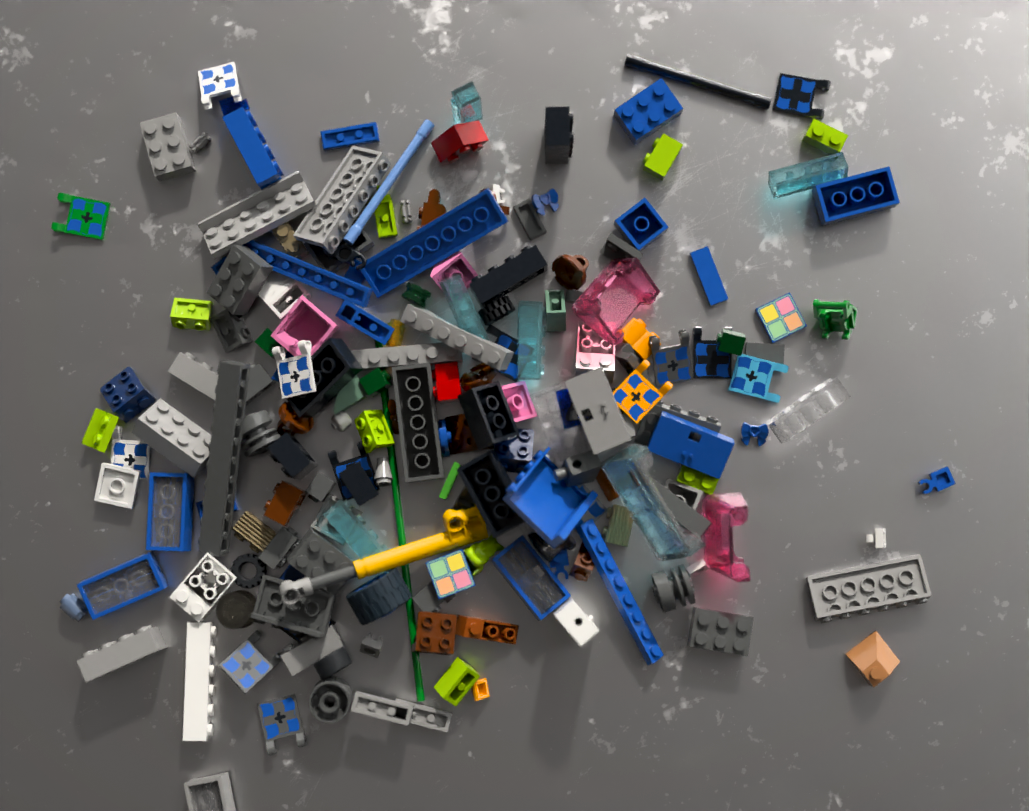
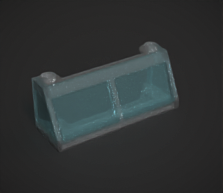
[601,443,706,561]

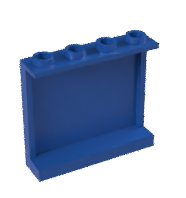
[503,447,598,549]

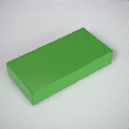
[439,462,461,500]

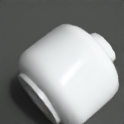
[331,411,351,432]

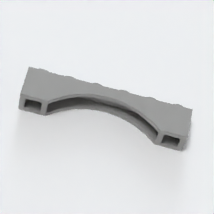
[400,304,514,370]
[350,342,463,371]

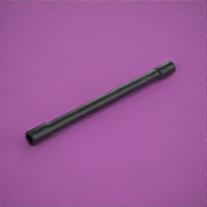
[624,54,772,109]

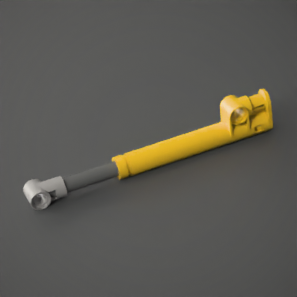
[279,505,488,605]

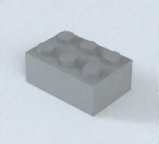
[140,112,196,181]

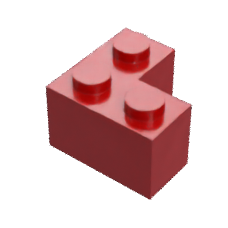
[431,120,489,163]
[432,362,462,404]

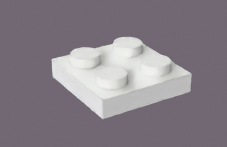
[94,462,141,509]

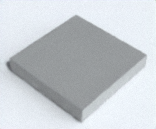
[310,494,363,546]

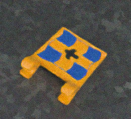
[613,360,673,424]

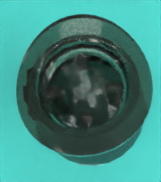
[528,532,576,564]
[216,590,256,629]

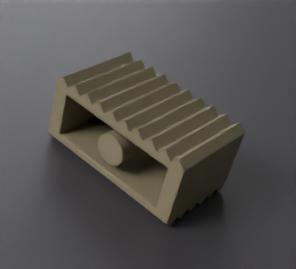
[271,222,309,260]
[602,504,636,547]
[232,511,277,553]

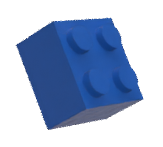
[614,198,669,252]

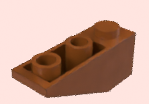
[455,615,519,644]

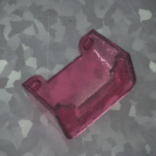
[572,258,660,345]
[702,492,750,582]

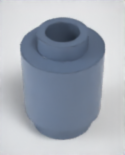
[60,593,89,622]

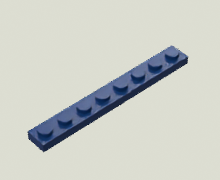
[242,240,373,308]
[576,518,664,665]

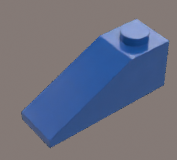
[335,300,395,345]

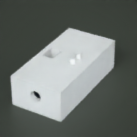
[553,597,599,646]

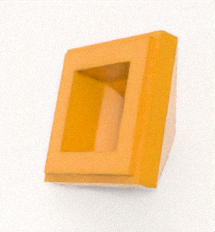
[471,678,490,701]

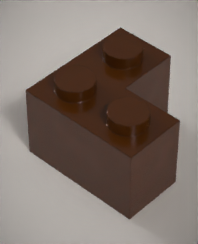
[263,481,307,526]

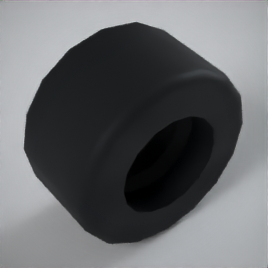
[313,647,352,680]

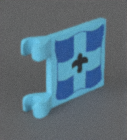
[728,354,789,403]

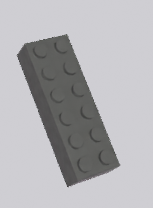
[392,362,445,483]

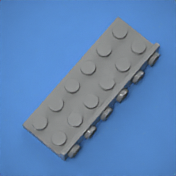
[293,145,391,254]
[197,171,317,260]
[806,554,932,623]

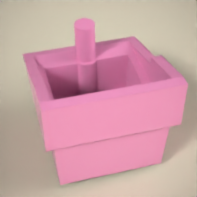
[271,295,339,356]

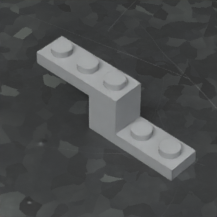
[351,691,452,732]

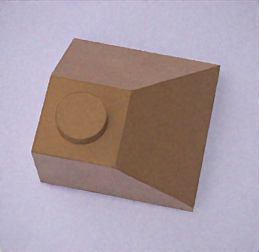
[845,630,900,687]

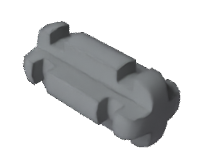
[189,132,212,154]
[400,200,412,224]

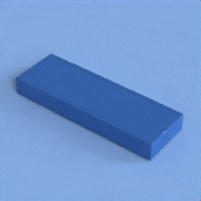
[320,122,380,151]
[690,246,728,306]

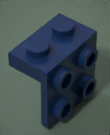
[100,367,156,423]
[494,428,534,474]

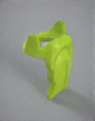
[463,534,504,577]

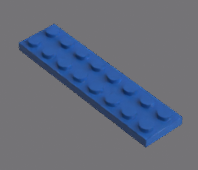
[359,188,508,298]

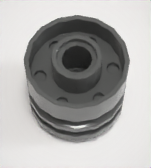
[241,410,281,458]
[651,564,696,613]
[309,676,352,723]

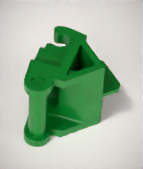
[813,299,857,340]

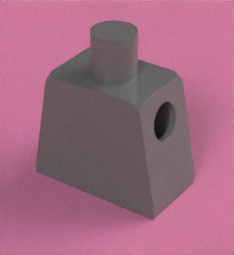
[553,450,602,487]

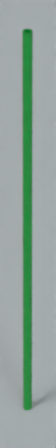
[374,339,425,702]

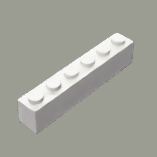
[183,621,217,741]

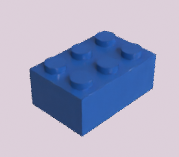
[613,78,683,145]

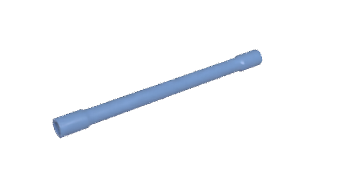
[343,119,434,246]

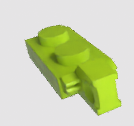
[375,185,398,239]

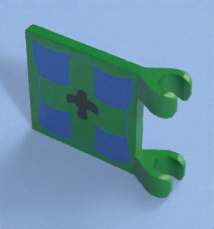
[51,193,111,240]

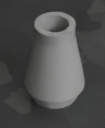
[374,457,393,487]

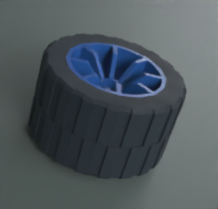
[346,568,412,625]

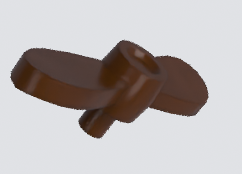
[388,399,399,434]

